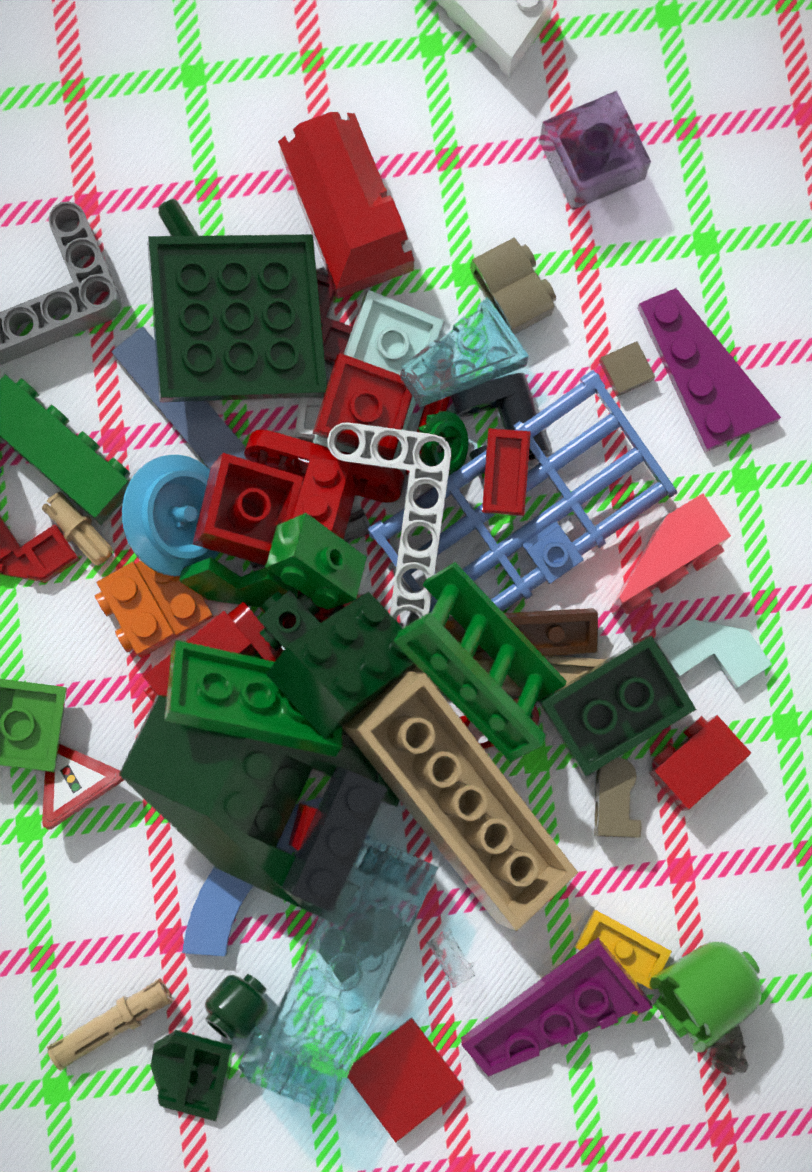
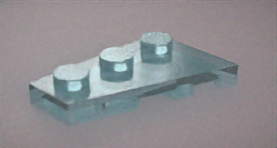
[400,297,529,407]

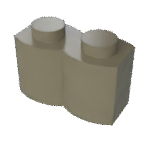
[470,237,556,337]

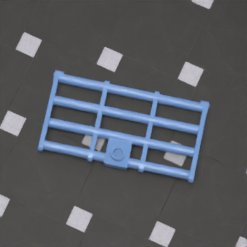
[368,370,678,613]

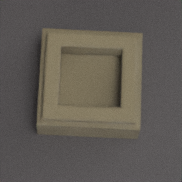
[599,341,655,397]

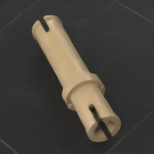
[47,978,173,1071]

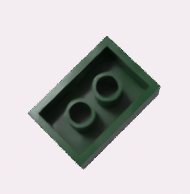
[266,591,417,739]
[538,636,697,776]

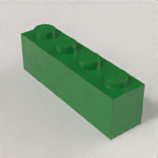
[0,374,131,526]

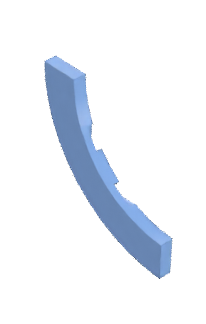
[182,797,322,957]

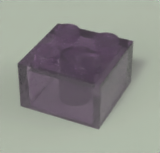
[539,90,651,210]

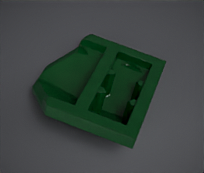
[150,1030,233,1122]

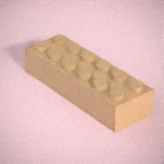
[343,671,578,931]

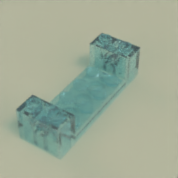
[238,835,438,1115]

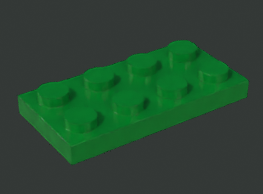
[165,640,342,757]

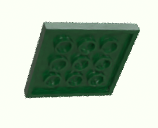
[147,234,327,402]

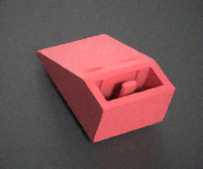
[609,493,731,615]

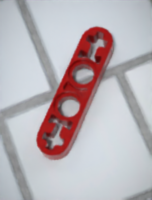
[244,429,405,503]

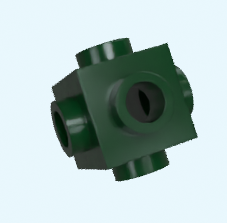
[258,590,320,651]

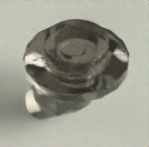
[707,1025,749,1075]

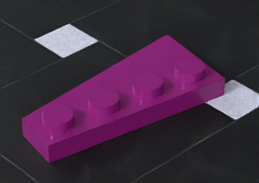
[637,288,781,453]
[461,937,653,1077]

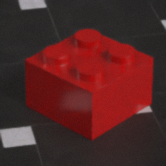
[193,453,304,565]

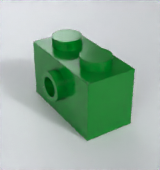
[265,513,367,610]

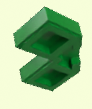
[179,557,298,607]

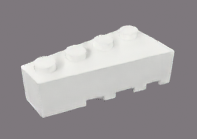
[432,0,554,78]

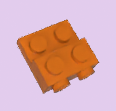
[94,561,214,658]

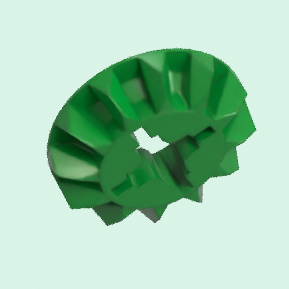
[418,411,469,476]

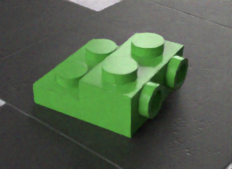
[0,679,67,772]

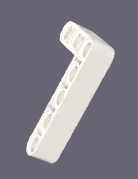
[327,423,451,621]

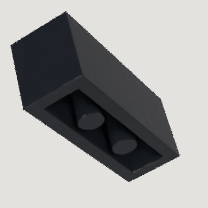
[282,766,388,912]

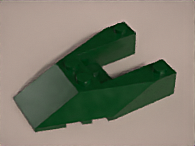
[119,695,400,926]

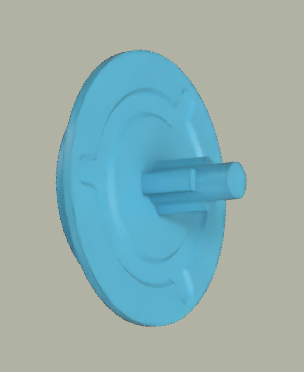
[122,455,220,576]

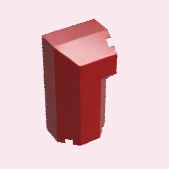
[278,112,414,299]

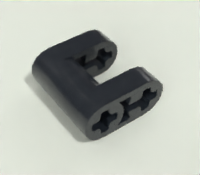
[451,373,550,474]

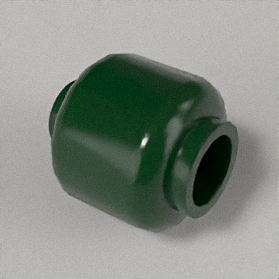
[205,974,269,1041]

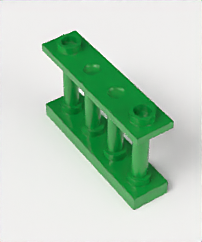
[394,562,567,762]

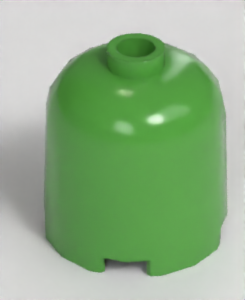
[649,942,762,1052]

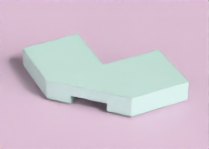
[656,619,772,689]

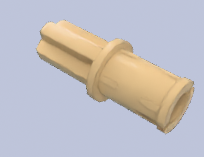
[42,492,113,566]

